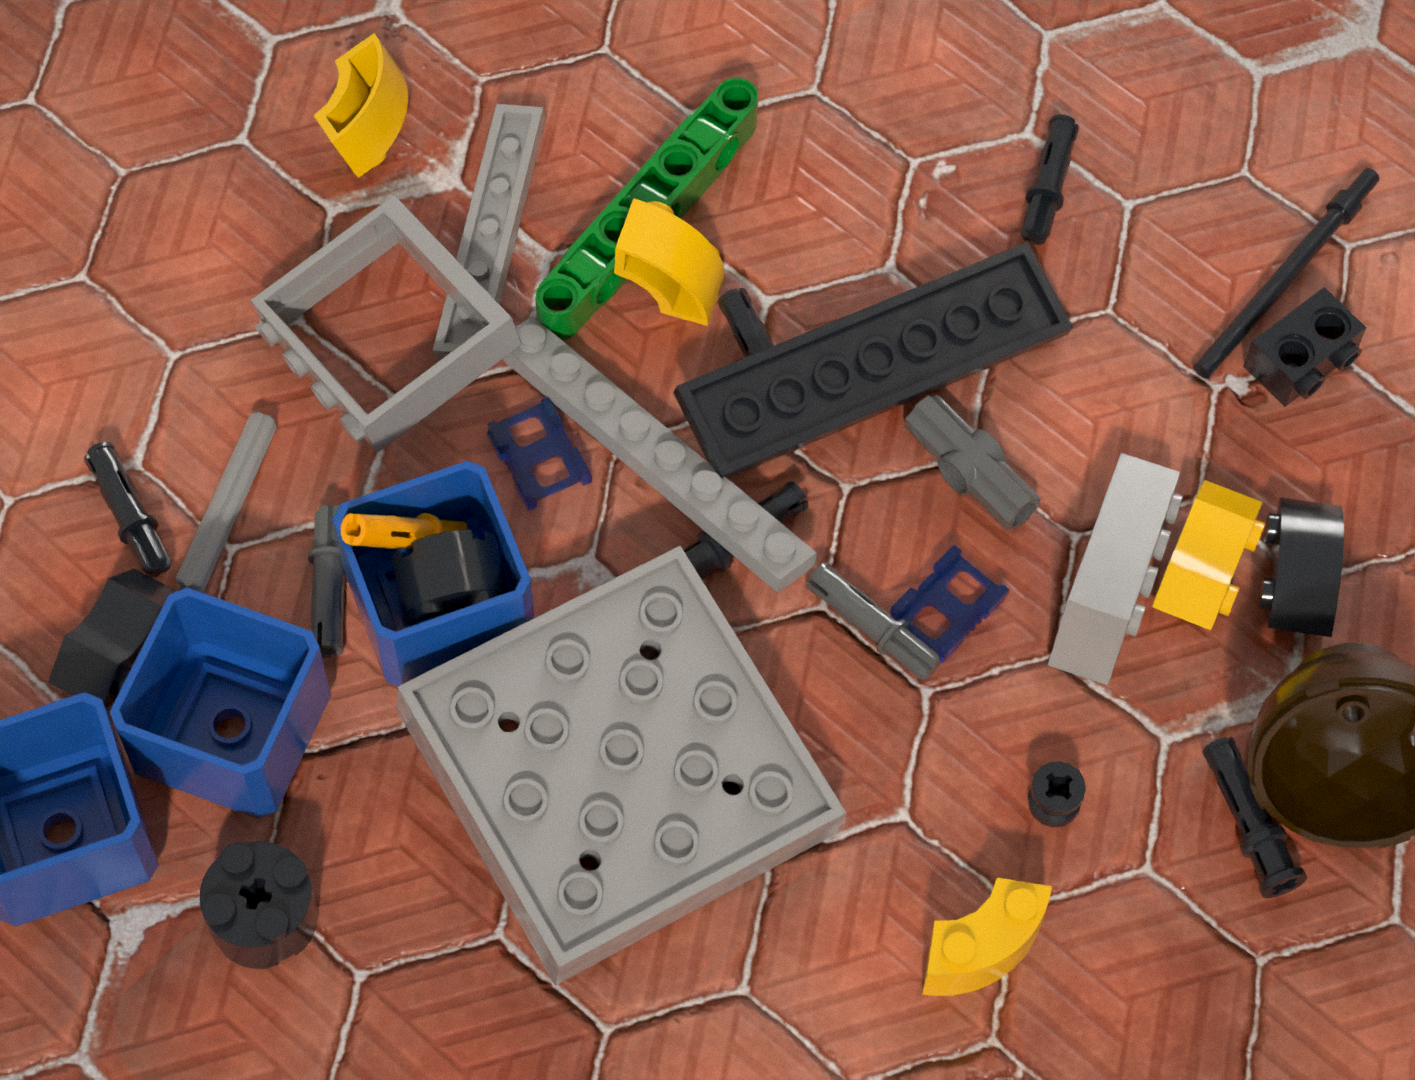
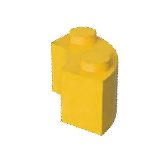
[314,33,408,179]
[614,198,725,326]
[1152,480,1265,630]
[922,878,1052,996]

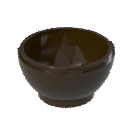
[1247,643,1415,849]

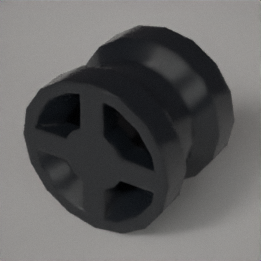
[1027,761,1086,827]

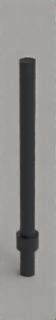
[1193,168,1380,379]

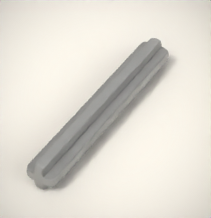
[176,411,277,592]

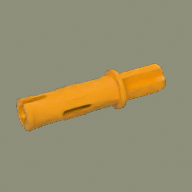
[341,513,467,549]

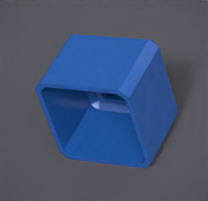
[332,461,535,686]
[110,587,331,819]
[0,692,159,927]

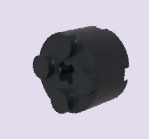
[392,530,508,626]
[200,842,318,969]

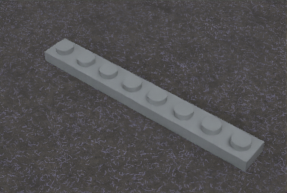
[502,316,817,593]

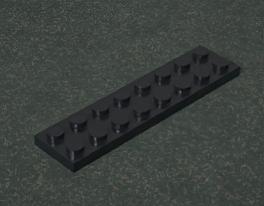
[673,241,1074,479]

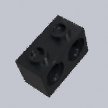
[1243,287,1367,407]

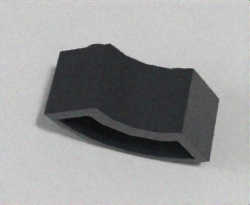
[1258,497,1344,637]
[48,569,176,708]

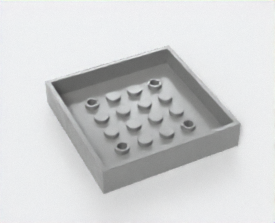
[396,546,846,986]

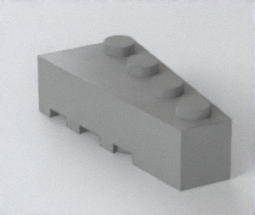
[1048,453,1184,686]

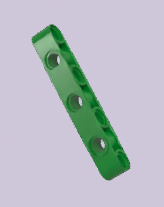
[535,78,758,340]

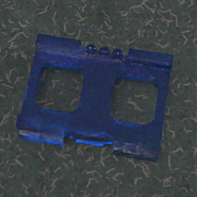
[487,397,592,511]
[890,545,1010,663]

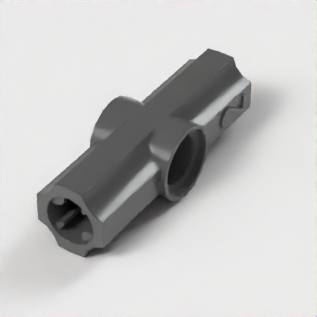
[904,394,1041,531]

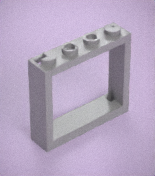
[250,195,522,453]

